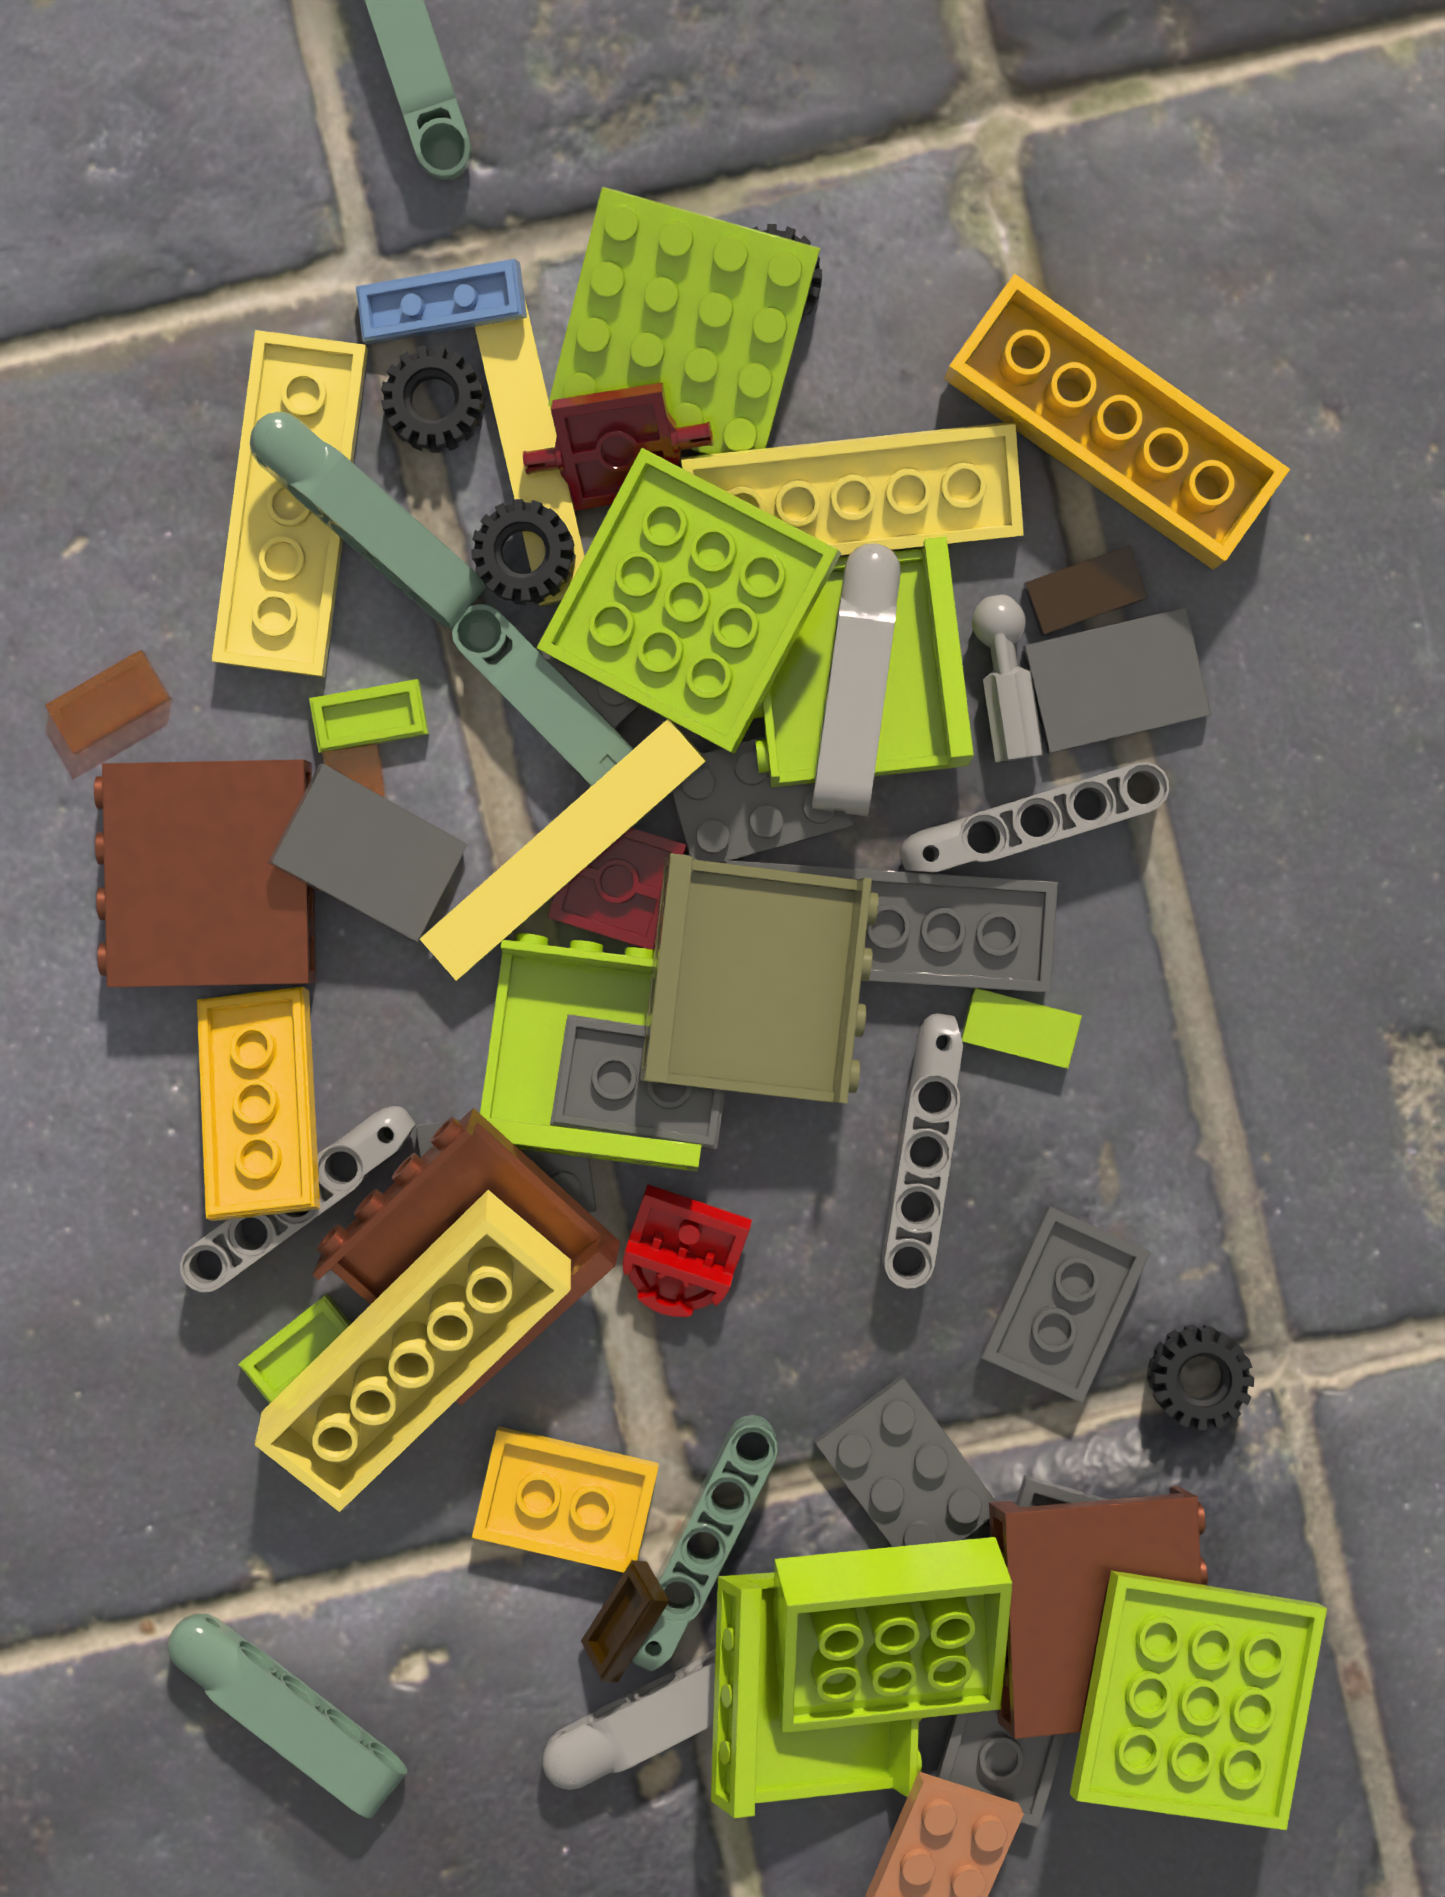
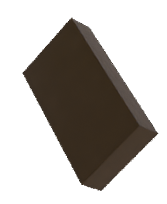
[1023,545,1148,636]
[581,1560,670,1682]

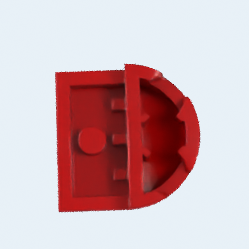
[623,1184,752,1317]

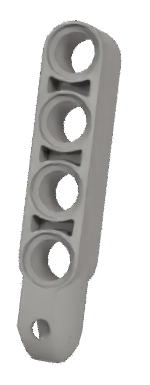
[811,543,901,817]
[900,762,1169,873]
[881,1013,963,1288]
[180,1106,416,1292]
[542,1649,716,1790]

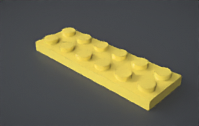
[212,330,368,678]
[681,422,1024,555]

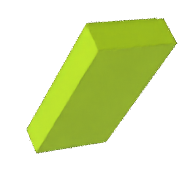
[309,679,430,754]
[961,988,1082,1069]
[238,1293,351,1404]

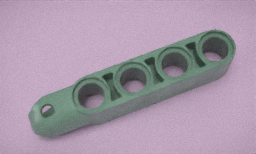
[365,0,472,181]
[249,411,487,629]
[452,604,658,828]
[632,1415,778,1672]
[167,1614,408,1818]

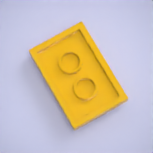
[472,1426,659,1573]

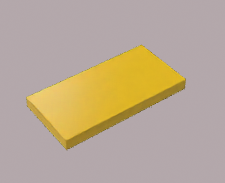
[197,987,320,1221]

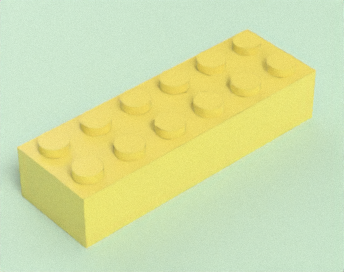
[254,1190,571,1512]

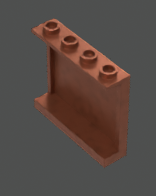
[94,759,316,987]
[312,1108,620,1405]
[989,1486,1208,1739]

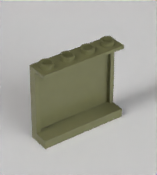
[639,853,879,1104]

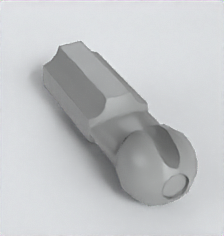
[972,594,1043,762]

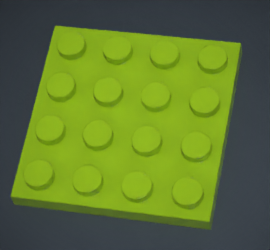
[548,187,821,454]
[537,448,841,754]
[1070,1570,1327,1830]

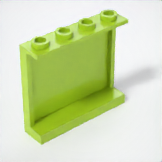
[754,536,974,788]
[480,933,701,1172]
[711,1572,922,1818]

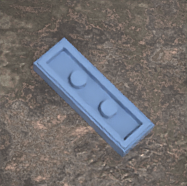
[356,259,527,345]

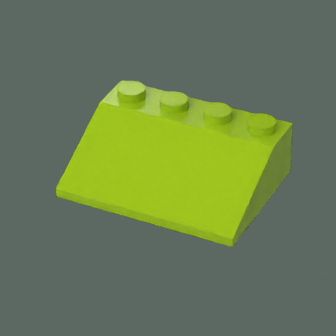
[773,1537,1012,1733]

